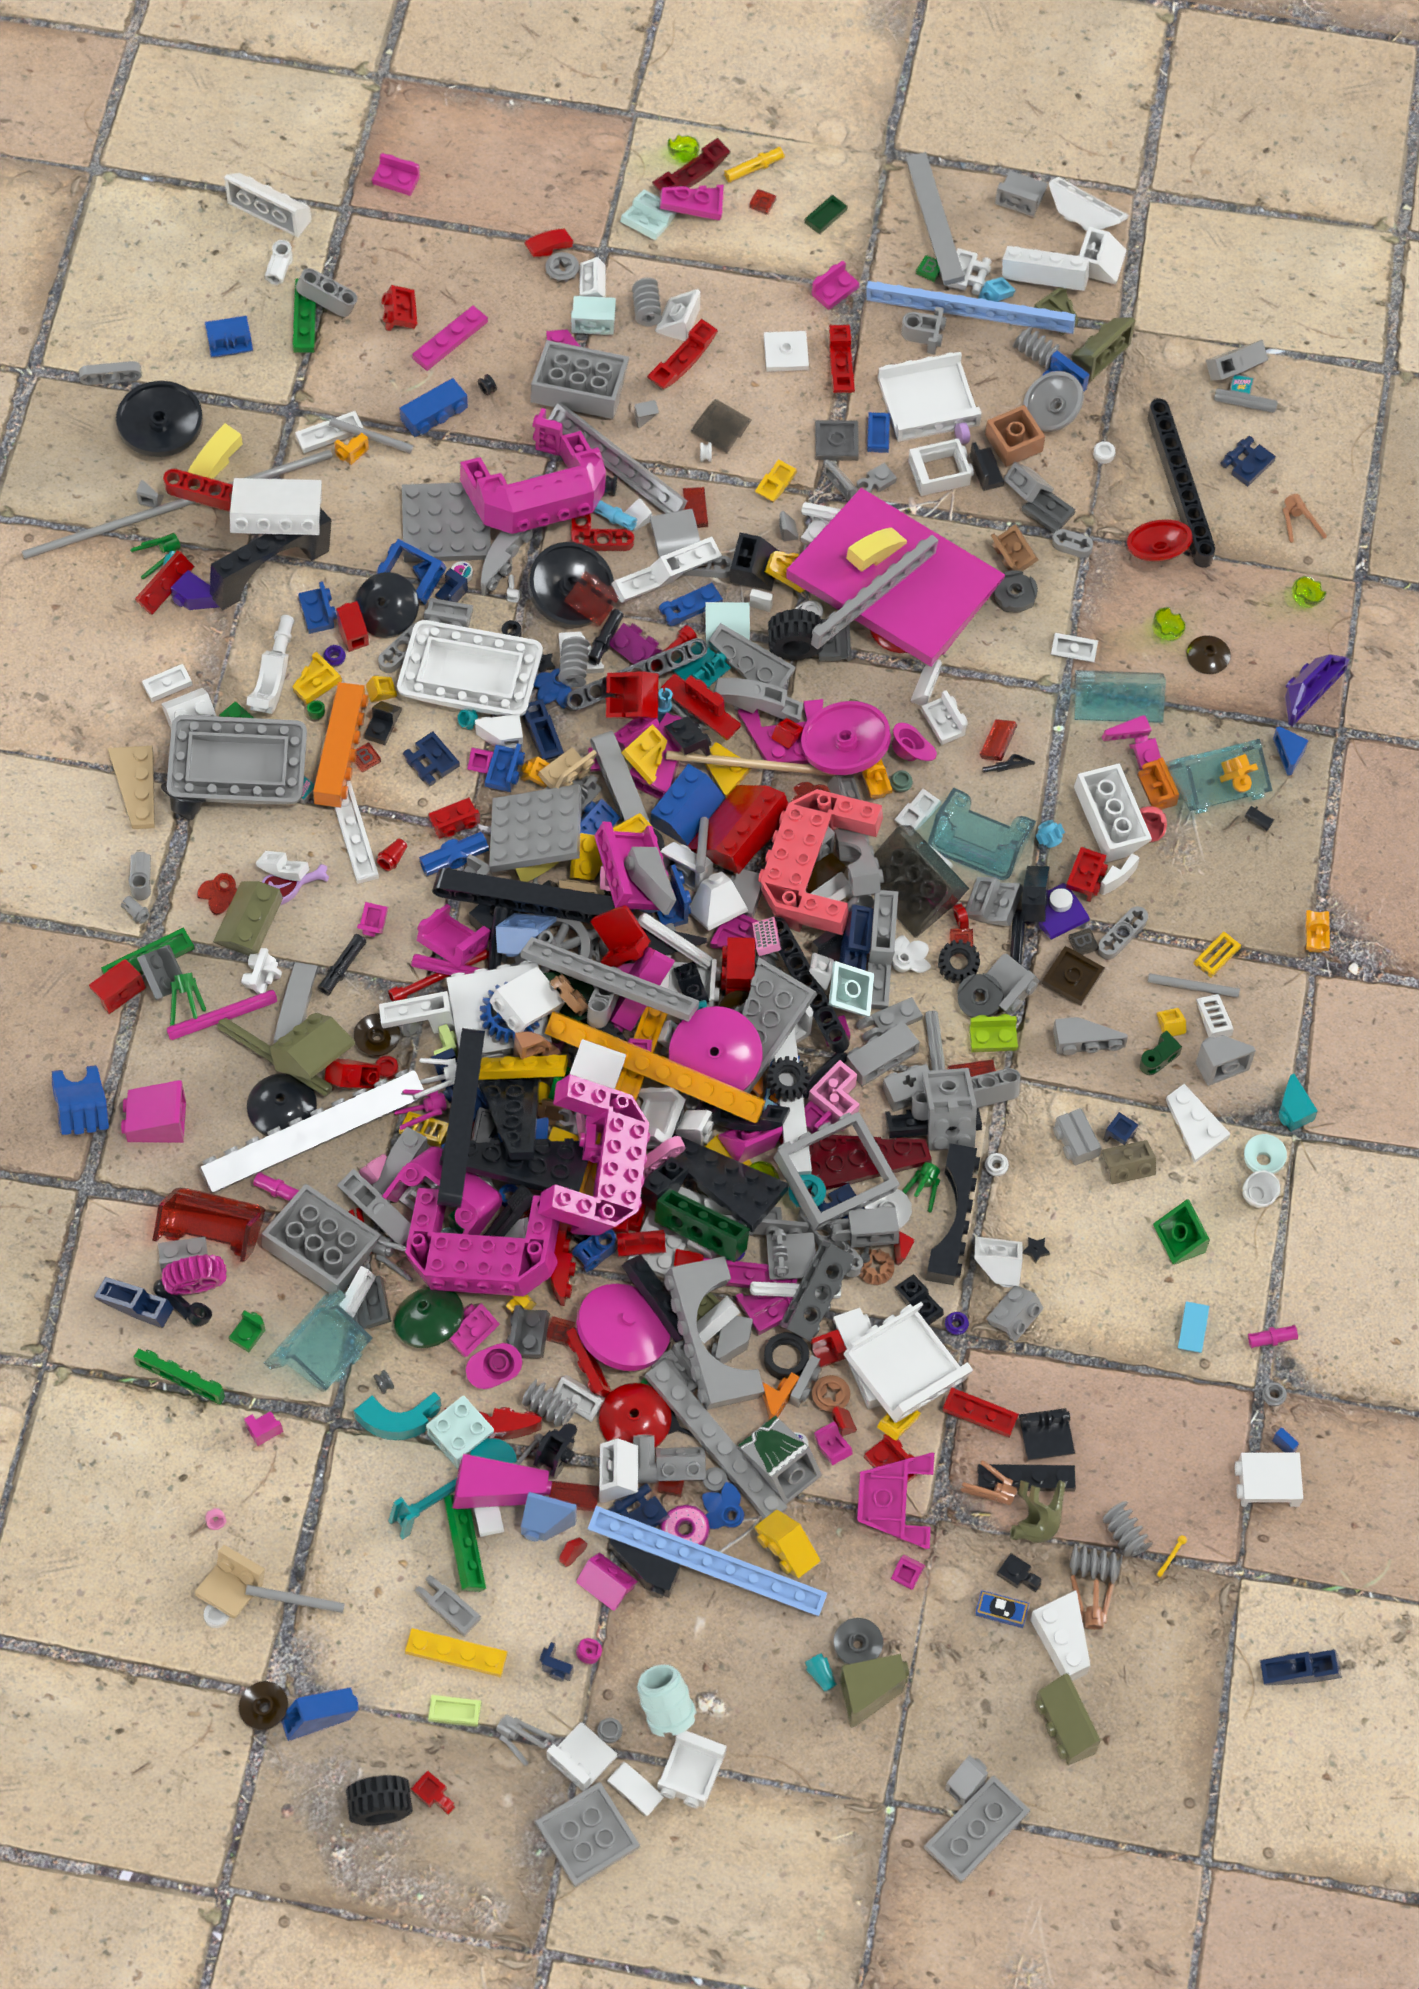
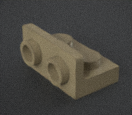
[1102,1140,1156,1184]

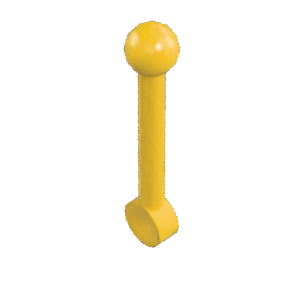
[1156,1535,1187,1578]

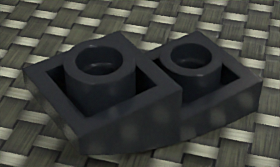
[673,961,709,1003]
[895,1274,944,1325]

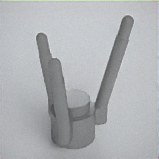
[372,1235,412,1281]
[496,1714,555,1766]

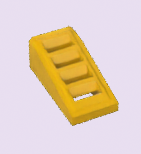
[399,1111,448,1148]

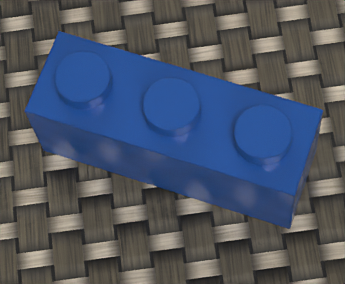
[399,378,468,437]

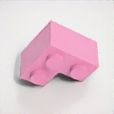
[808,1060,860,1131]

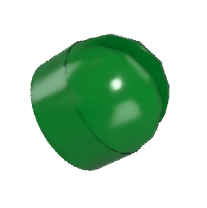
[307,700,325,720]

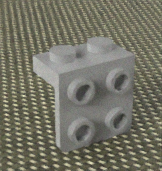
[982,954,1040,1015]

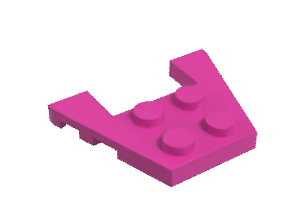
[738,699,824,764]
[857,1453,935,1549]

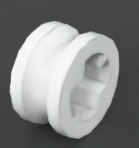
[700,442,712,462]

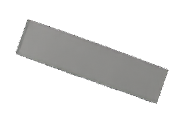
[274,962,318,1043]

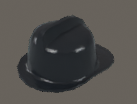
[161,782,206,820]

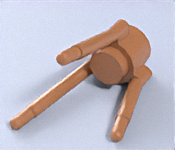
[1282,494,1327,543]
[961,1460,1017,1506]
[1070,1575,1113,1630]

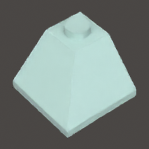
[829,961,874,1018]

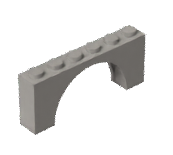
[664,1256,765,1410]

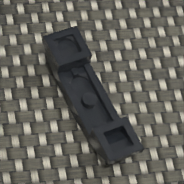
[695,1100,790,1132]

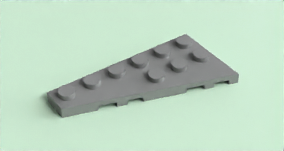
[742,957,817,1094]

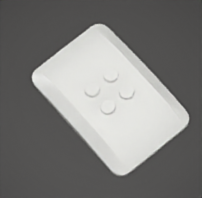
[397,620,543,716]

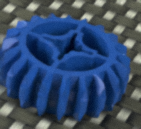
[480,982,542,1044]

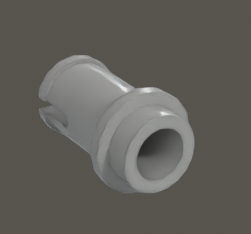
[121,896,150,924]

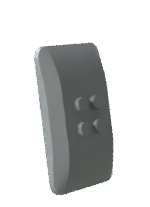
[167,715,307,804]

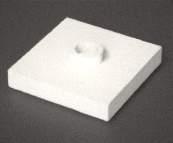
[764,331,809,372]

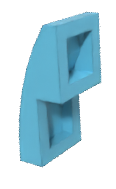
[1178,1301,1209,1353]

